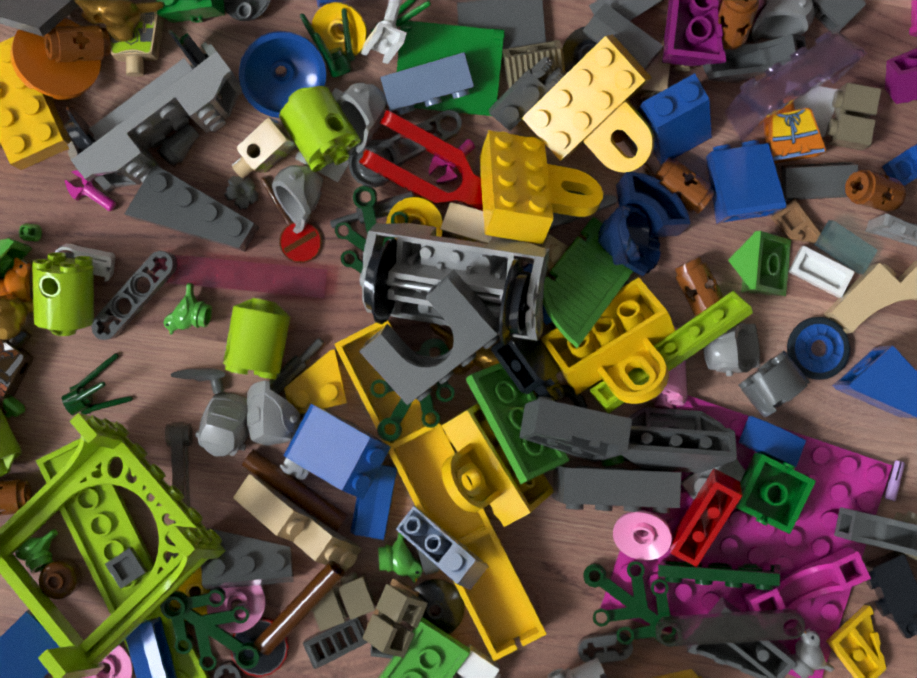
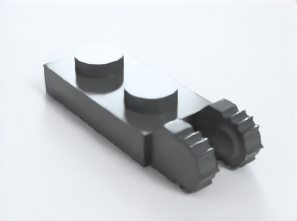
[489,56,565,131]

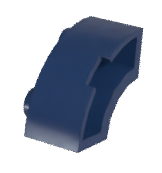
[616,172,691,237]

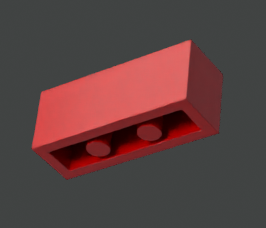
[670,468,742,567]

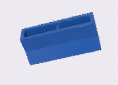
[350,464,397,540]
[126,617,177,678]

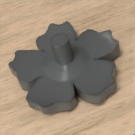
[224,176,259,210]

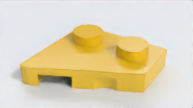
[284,349,348,414]
[826,605,886,678]

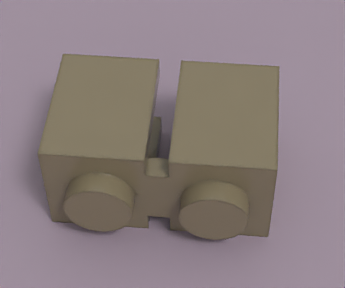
[827,83,881,151]
[312,572,377,632]
[363,584,428,658]

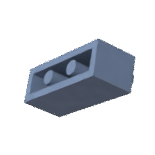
[380,53,474,115]

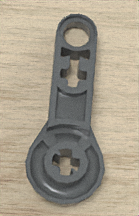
[349,110,462,188]

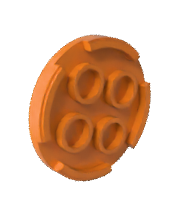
[10,18,101,100]

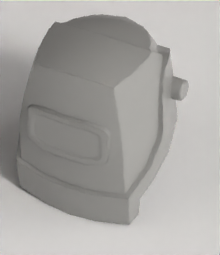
[751,0,815,43]
[337,83,388,153]
[272,165,323,234]
[703,323,760,376]
[246,380,300,446]
[195,392,249,456]

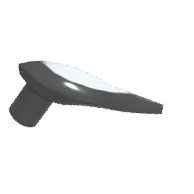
[171,368,225,394]

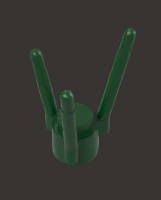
[300,8,356,77]
[62,353,133,416]

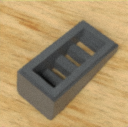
[303,617,368,669]

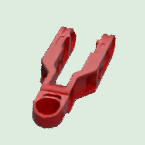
[359,110,483,211]

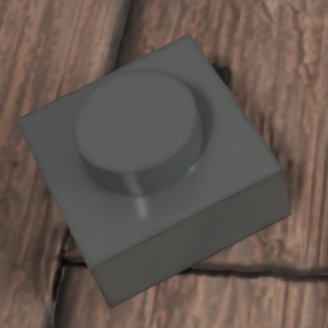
[105,547,148,589]

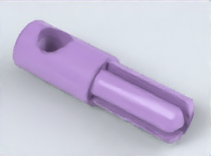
[884,460,905,501]

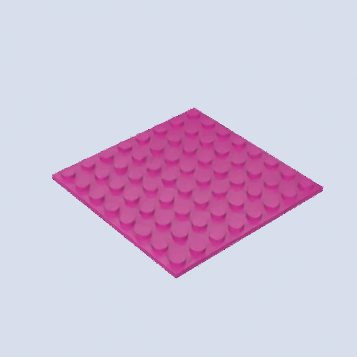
[600,395,892,678]

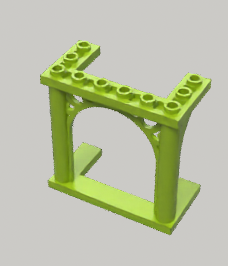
[0,413,226,678]

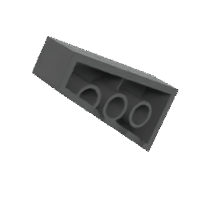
[124,164,259,252]
[552,465,681,513]

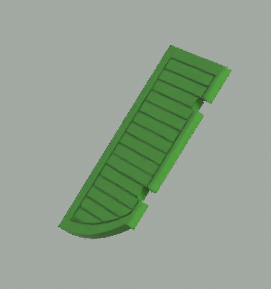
[543,217,633,348]

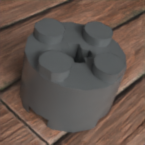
[738,351,810,418]

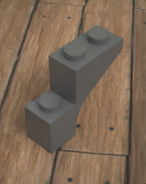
[703,34,810,83]
[834,507,917,556]

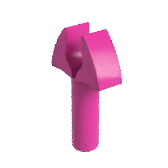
[429,139,475,184]
[65,170,116,211]

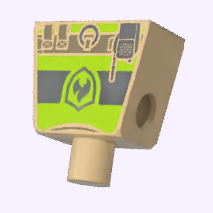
[105,11,164,77]
[232,117,297,178]

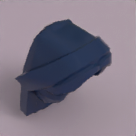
[598,205,661,276]

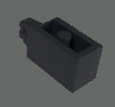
[490,337,565,402]
[865,551,917,639]

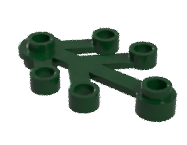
[335,185,409,273]
[370,338,455,442]
[583,561,681,645]
[160,587,261,671]

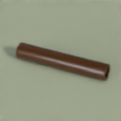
[241,449,348,532]
[254,561,345,655]

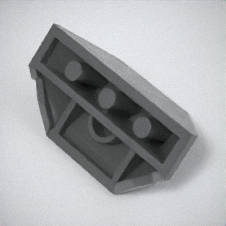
[622,407,737,473]

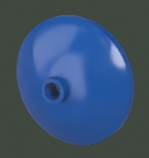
[239,31,326,118]

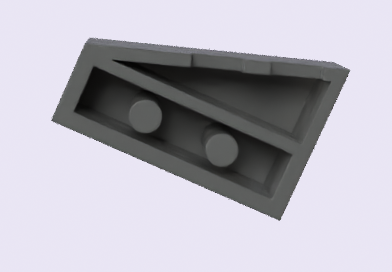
[519,397,632,462]
[201,528,294,590]
[685,597,796,678]

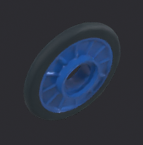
[787,317,850,380]

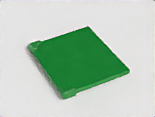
[397,20,505,116]

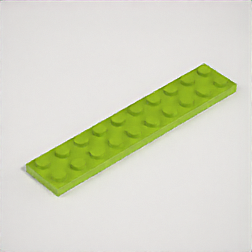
[35,438,210,678]

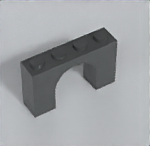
[359,270,499,405]

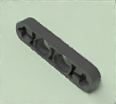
[91,251,178,340]

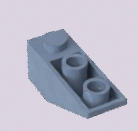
[396,506,489,590]

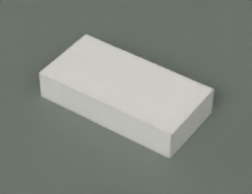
[788,245,854,298]

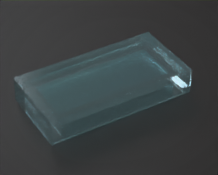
[814,220,877,275]

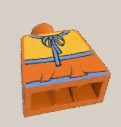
[764,95,826,164]

